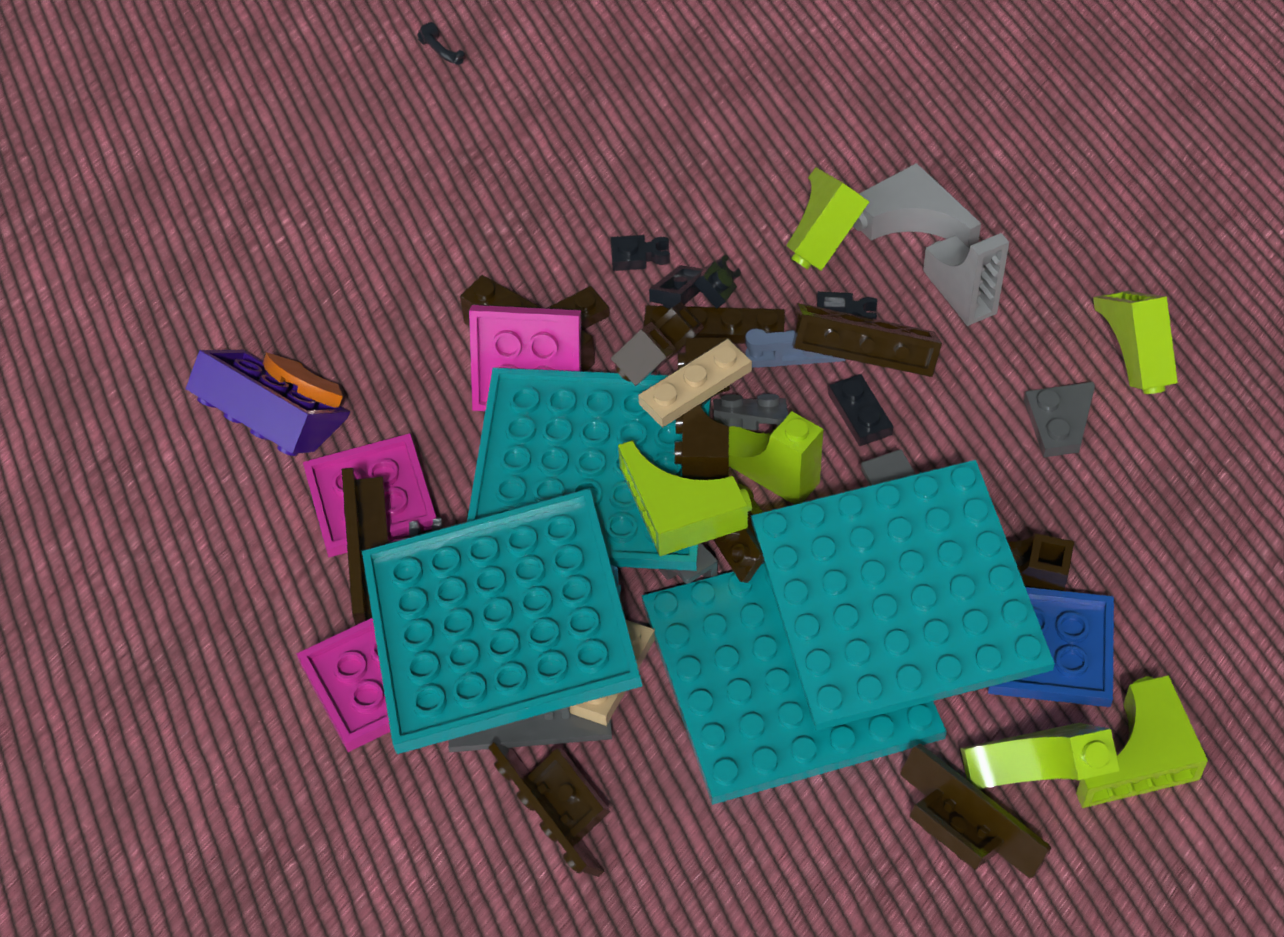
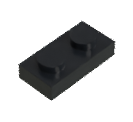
[649,265,704,309]
[828,374,893,447]

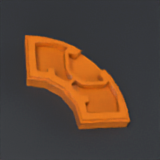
[262,352,343,408]

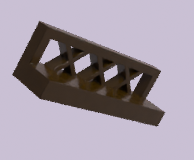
[792,303,942,377]
[342,468,389,625]

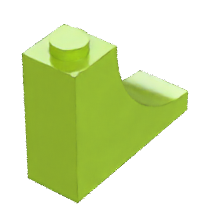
[786,167,869,271]
[1093,291,1178,394]
[729,411,824,505]
[618,440,752,556]
[1076,675,1208,808]
[960,723,1120,789]

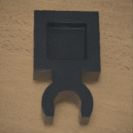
[611,235,670,271]
[694,255,741,309]
[817,291,877,319]

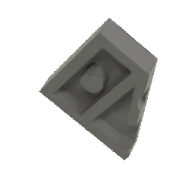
[1024,382,1095,458]
[713,394,788,430]

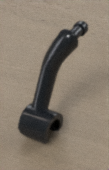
[417,22,464,65]

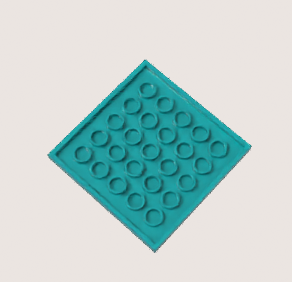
[467,368,711,571]
[751,460,1055,731]
[362,488,643,754]
[642,563,947,805]

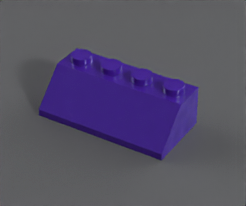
[185,350,350,456]

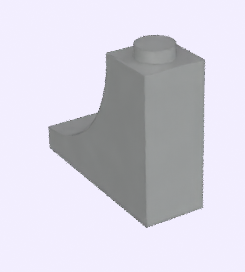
[853,163,981,248]
[923,233,1009,326]

